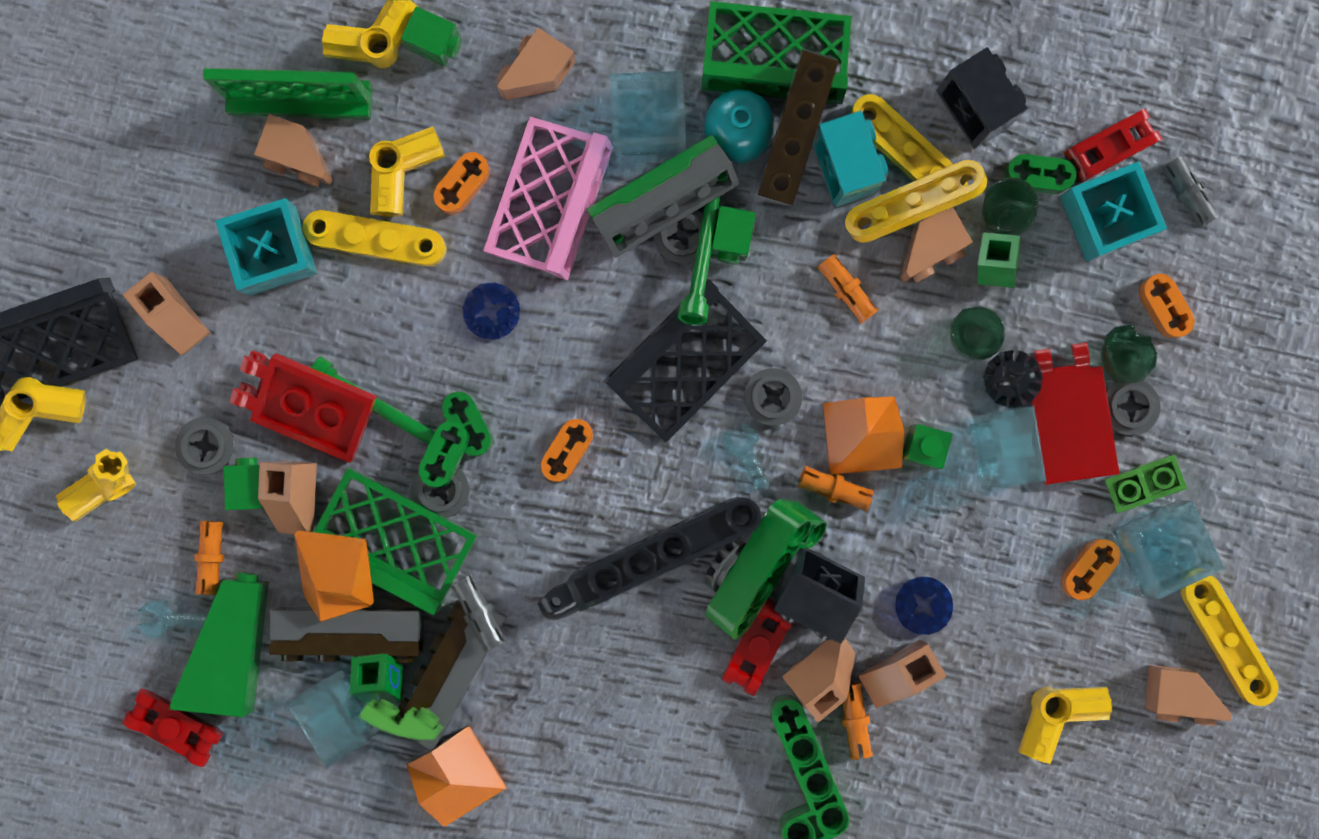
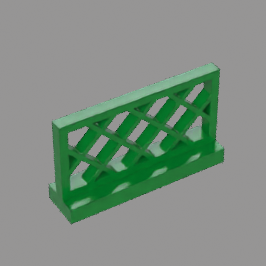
[701,1,852,104]
[203,68,372,120]
[314,468,478,615]

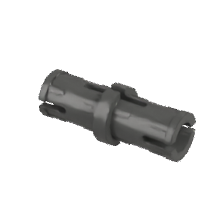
[1162,155,1220,228]
[451,574,506,652]

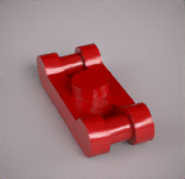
[1063,108,1163,184]
[721,598,792,697]
[122,688,223,767]

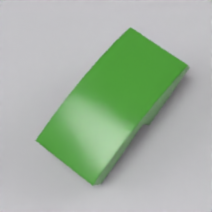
[1104,454,1188,514]
[359,699,444,740]

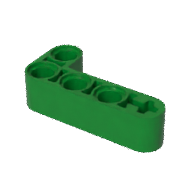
[705,499,827,640]
[769,694,850,839]

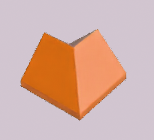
[822,396,904,475]
[294,531,374,622]
[406,725,507,827]

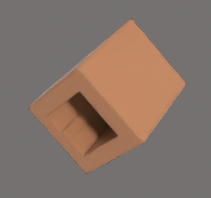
[497,28,576,100]
[254,114,333,187]
[900,207,973,283]
[123,271,211,356]
[258,460,317,534]
[782,639,856,722]
[857,640,947,708]
[1145,665,1232,726]

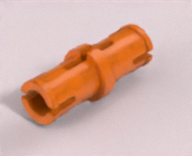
[817,253,879,324]
[797,465,874,512]
[194,521,224,595]
[841,682,873,760]

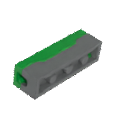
[587,135,740,258]

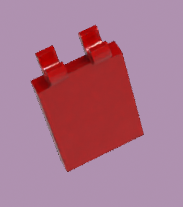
[1031,342,1120,485]
[229,350,377,463]

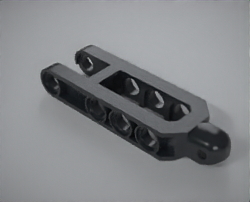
[538,497,762,620]

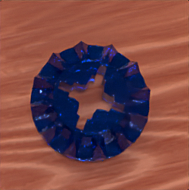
[462,282,520,340]
[894,577,953,635]

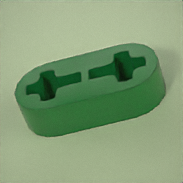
[1004,154,1076,194]
[442,391,493,456]
[419,421,470,488]

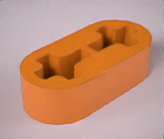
[433,152,490,215]
[1139,273,1195,339]
[541,419,593,482]
[1061,539,1121,600]

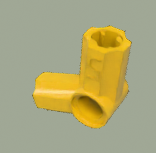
[322,0,419,68]
[369,126,445,217]
[0,377,86,452]
[56,449,137,521]
[1018,687,1112,764]

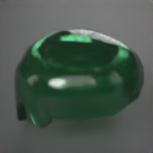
[982,178,1038,236]
[949,306,1006,361]
[1100,324,1158,383]

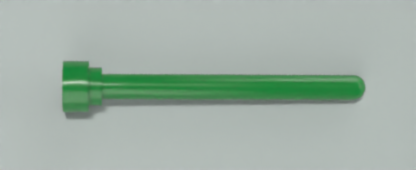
[678,196,721,325]
[311,356,464,458]

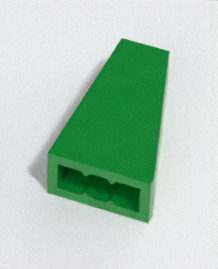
[170,572,269,717]

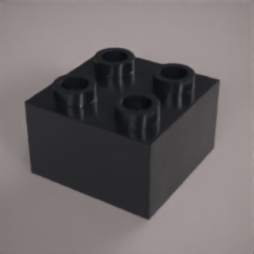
[936,46,1028,150]
[774,548,865,644]

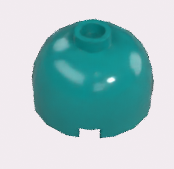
[704,89,775,164]

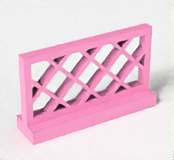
[483,117,614,280]

